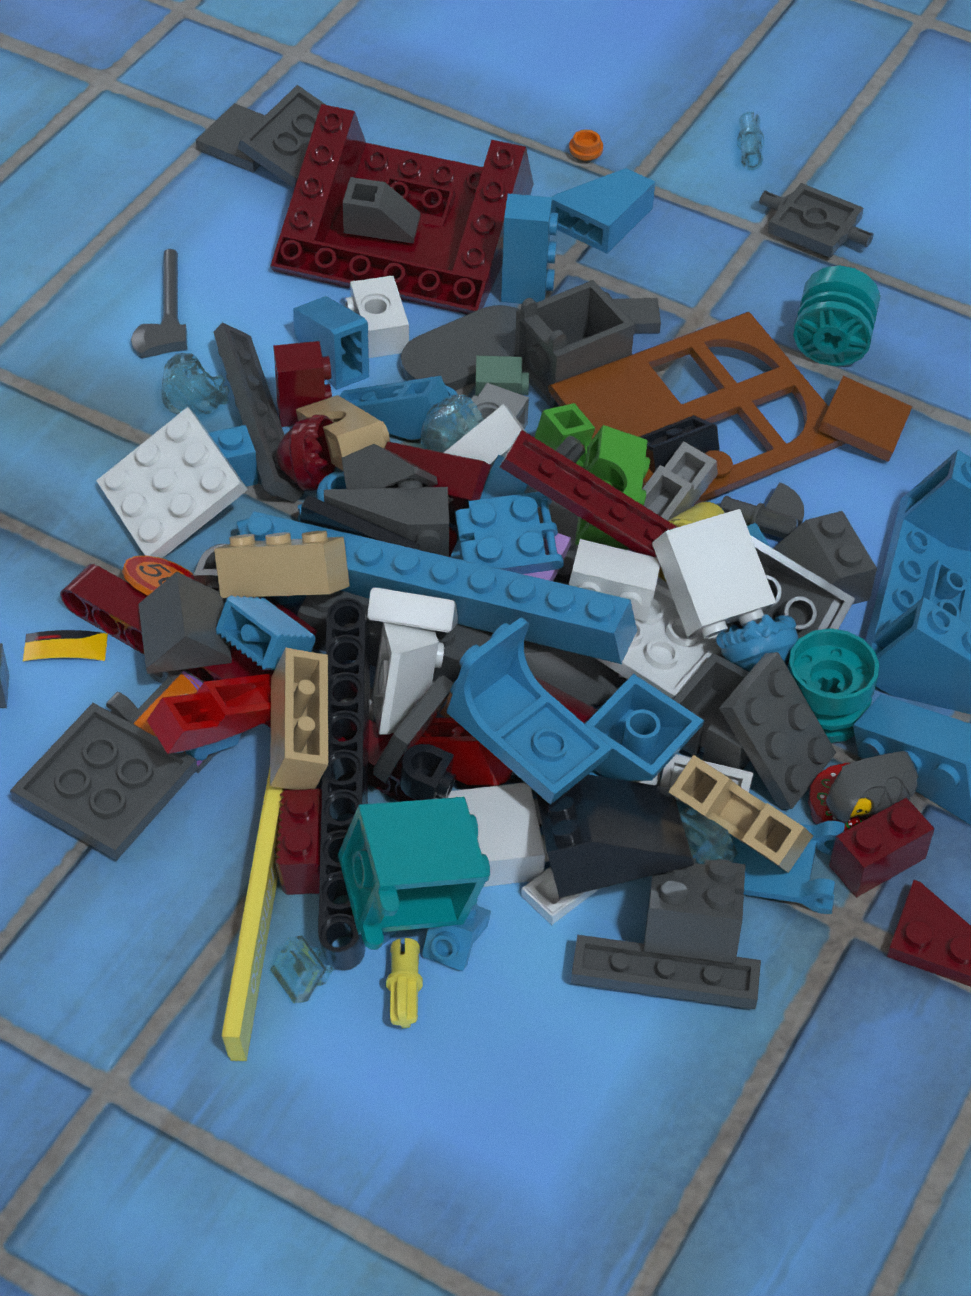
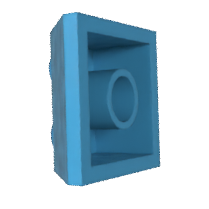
[585,674,704,781]

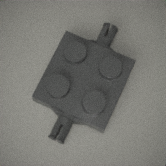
[759,183,874,258]

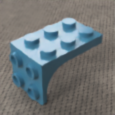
[446,617,612,805]

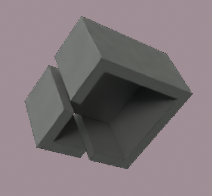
[673,653,750,770]
[643,858,745,964]

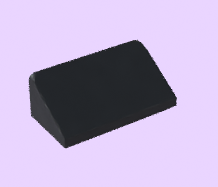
[639,415,720,473]

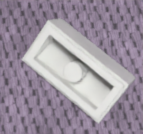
[367,587,458,633]

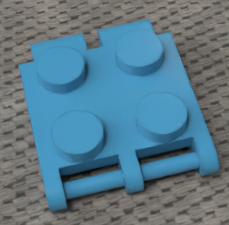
[455,491,564,574]

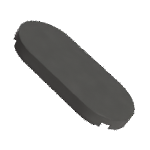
[401,305,519,391]

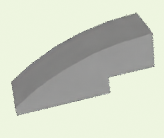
[643,441,718,521]

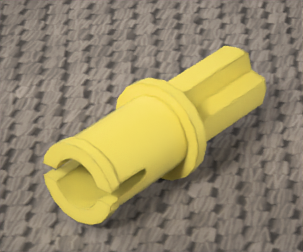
[386,938,423,1028]

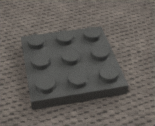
[10,703,198,860]

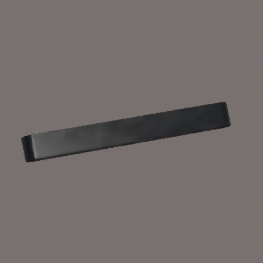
[318,598,371,970]

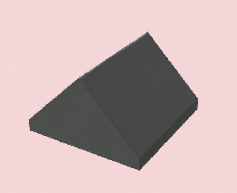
[138,572,232,674]

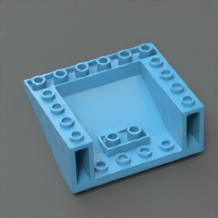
[866,450,971,715]

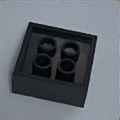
[536,774,694,898]

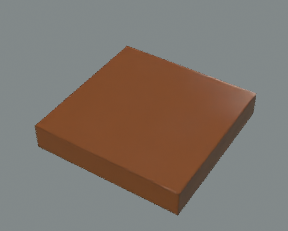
[818,376,913,462]

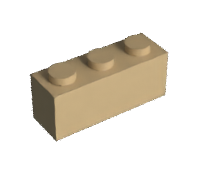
[214,531,350,598]
[270,648,328,790]

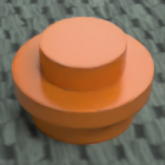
[569,130,603,161]

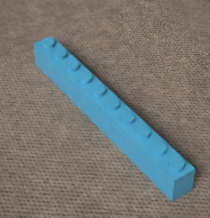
[240,511,637,664]

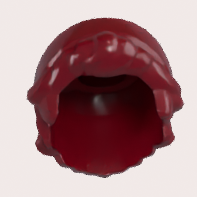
[276,414,336,491]

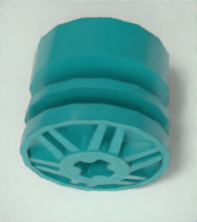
[793,265,881,366]
[788,628,879,743]

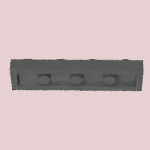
[571,934,761,1009]

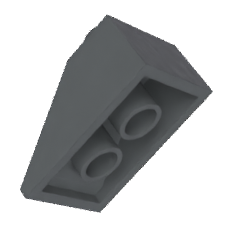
[324,487,449,557]
[732,535,855,638]

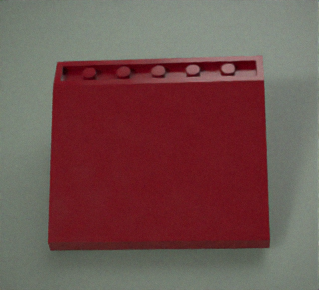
[270,104,534,315]

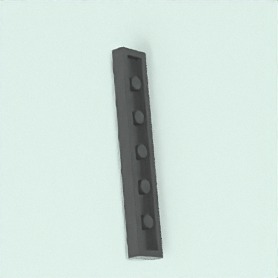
[213,322,304,503]

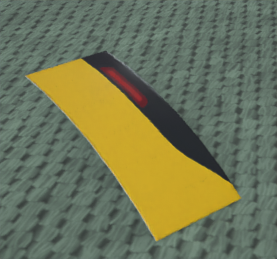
[22,630,108,662]

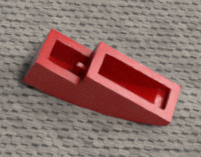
[146,674,271,754]

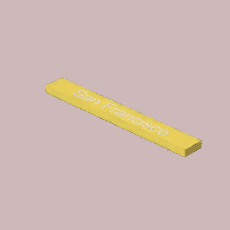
[221,767,292,1061]

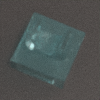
[270,935,334,1004]

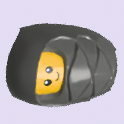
[826,751,918,823]

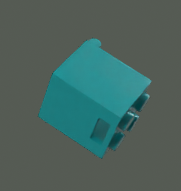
[338,797,490,950]

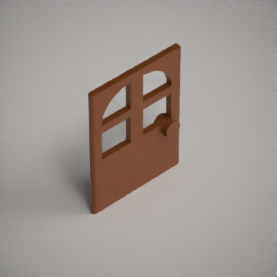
[548,312,847,506]

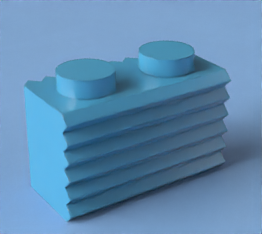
[216,595,316,670]

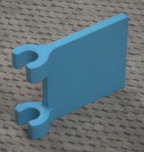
[717,821,845,914]

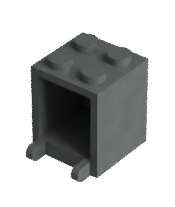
[514,280,635,408]

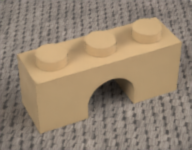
[296,395,390,471]
[669,755,813,873]

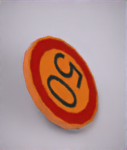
[122,555,196,595]

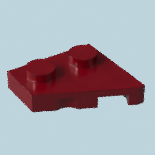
[887,880,971,987]

